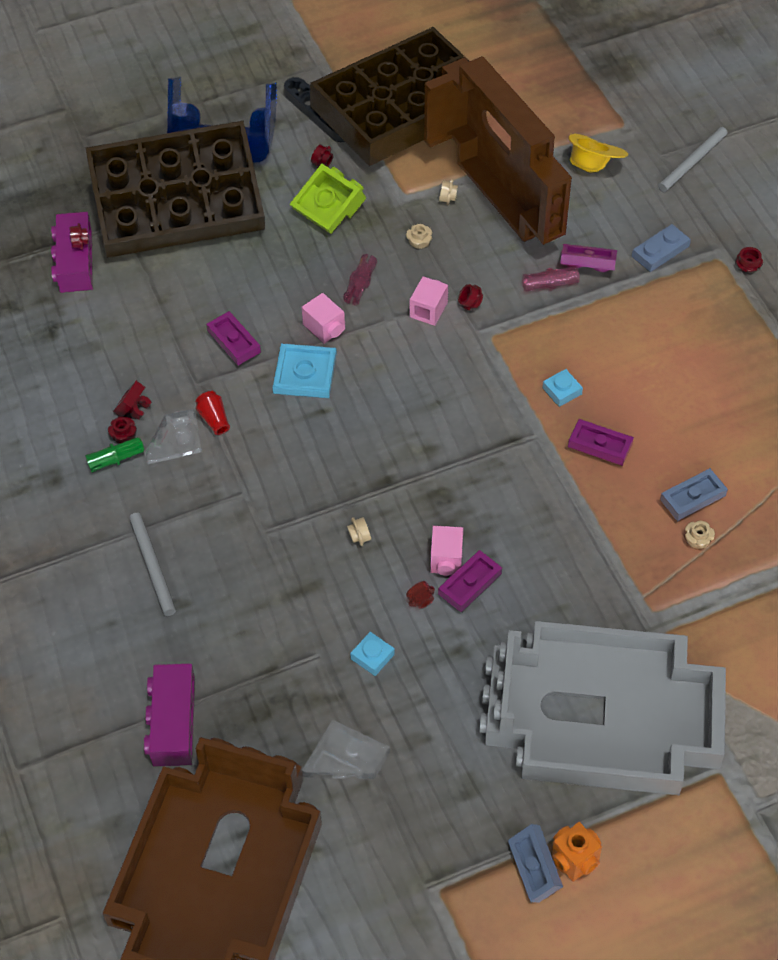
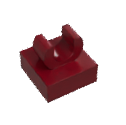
[113,380,152,419]

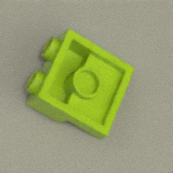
[290,164,366,234]

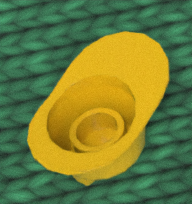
[568,134,628,173]

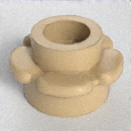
[439,179,458,205]
[406,224,432,249]
[347,517,371,546]
[685,520,715,549]

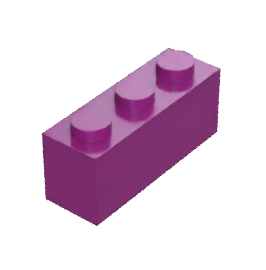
[51,212,93,293]
[144,663,195,766]

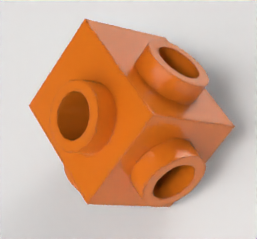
[551,821,602,882]

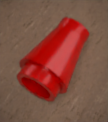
[195,391,230,435]

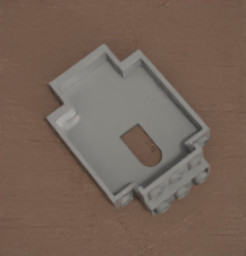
[480,621,726,795]

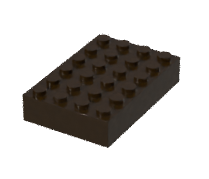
[310,27,469,166]
[85,120,265,258]

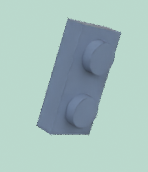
[632,224,691,272]
[660,468,728,521]
[508,824,563,903]

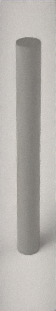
[658,127,727,192]
[129,513,176,616]

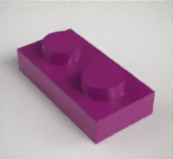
[560,244,617,272]
[206,311,261,365]
[568,419,634,466]
[438,550,502,612]

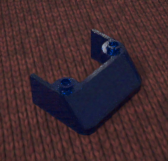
[167,76,277,163]

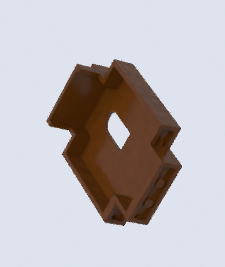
[425,56,572,245]
[103,737,322,960]

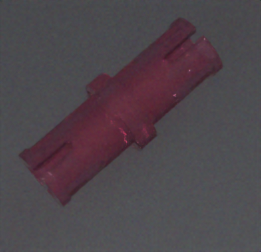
[343,254,377,305]
[522,266,580,292]

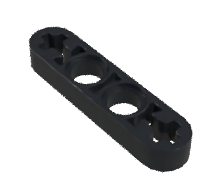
[284,77,345,142]

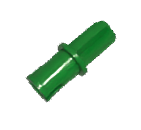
[85,437,145,473]

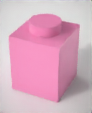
[410,277,448,326]
[301,293,345,344]
[431,526,463,576]

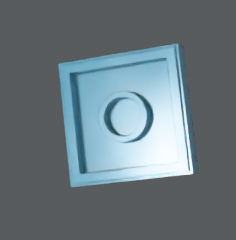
[273,344,337,398]

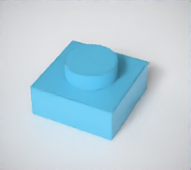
[542,369,583,407]
[350,632,395,676]

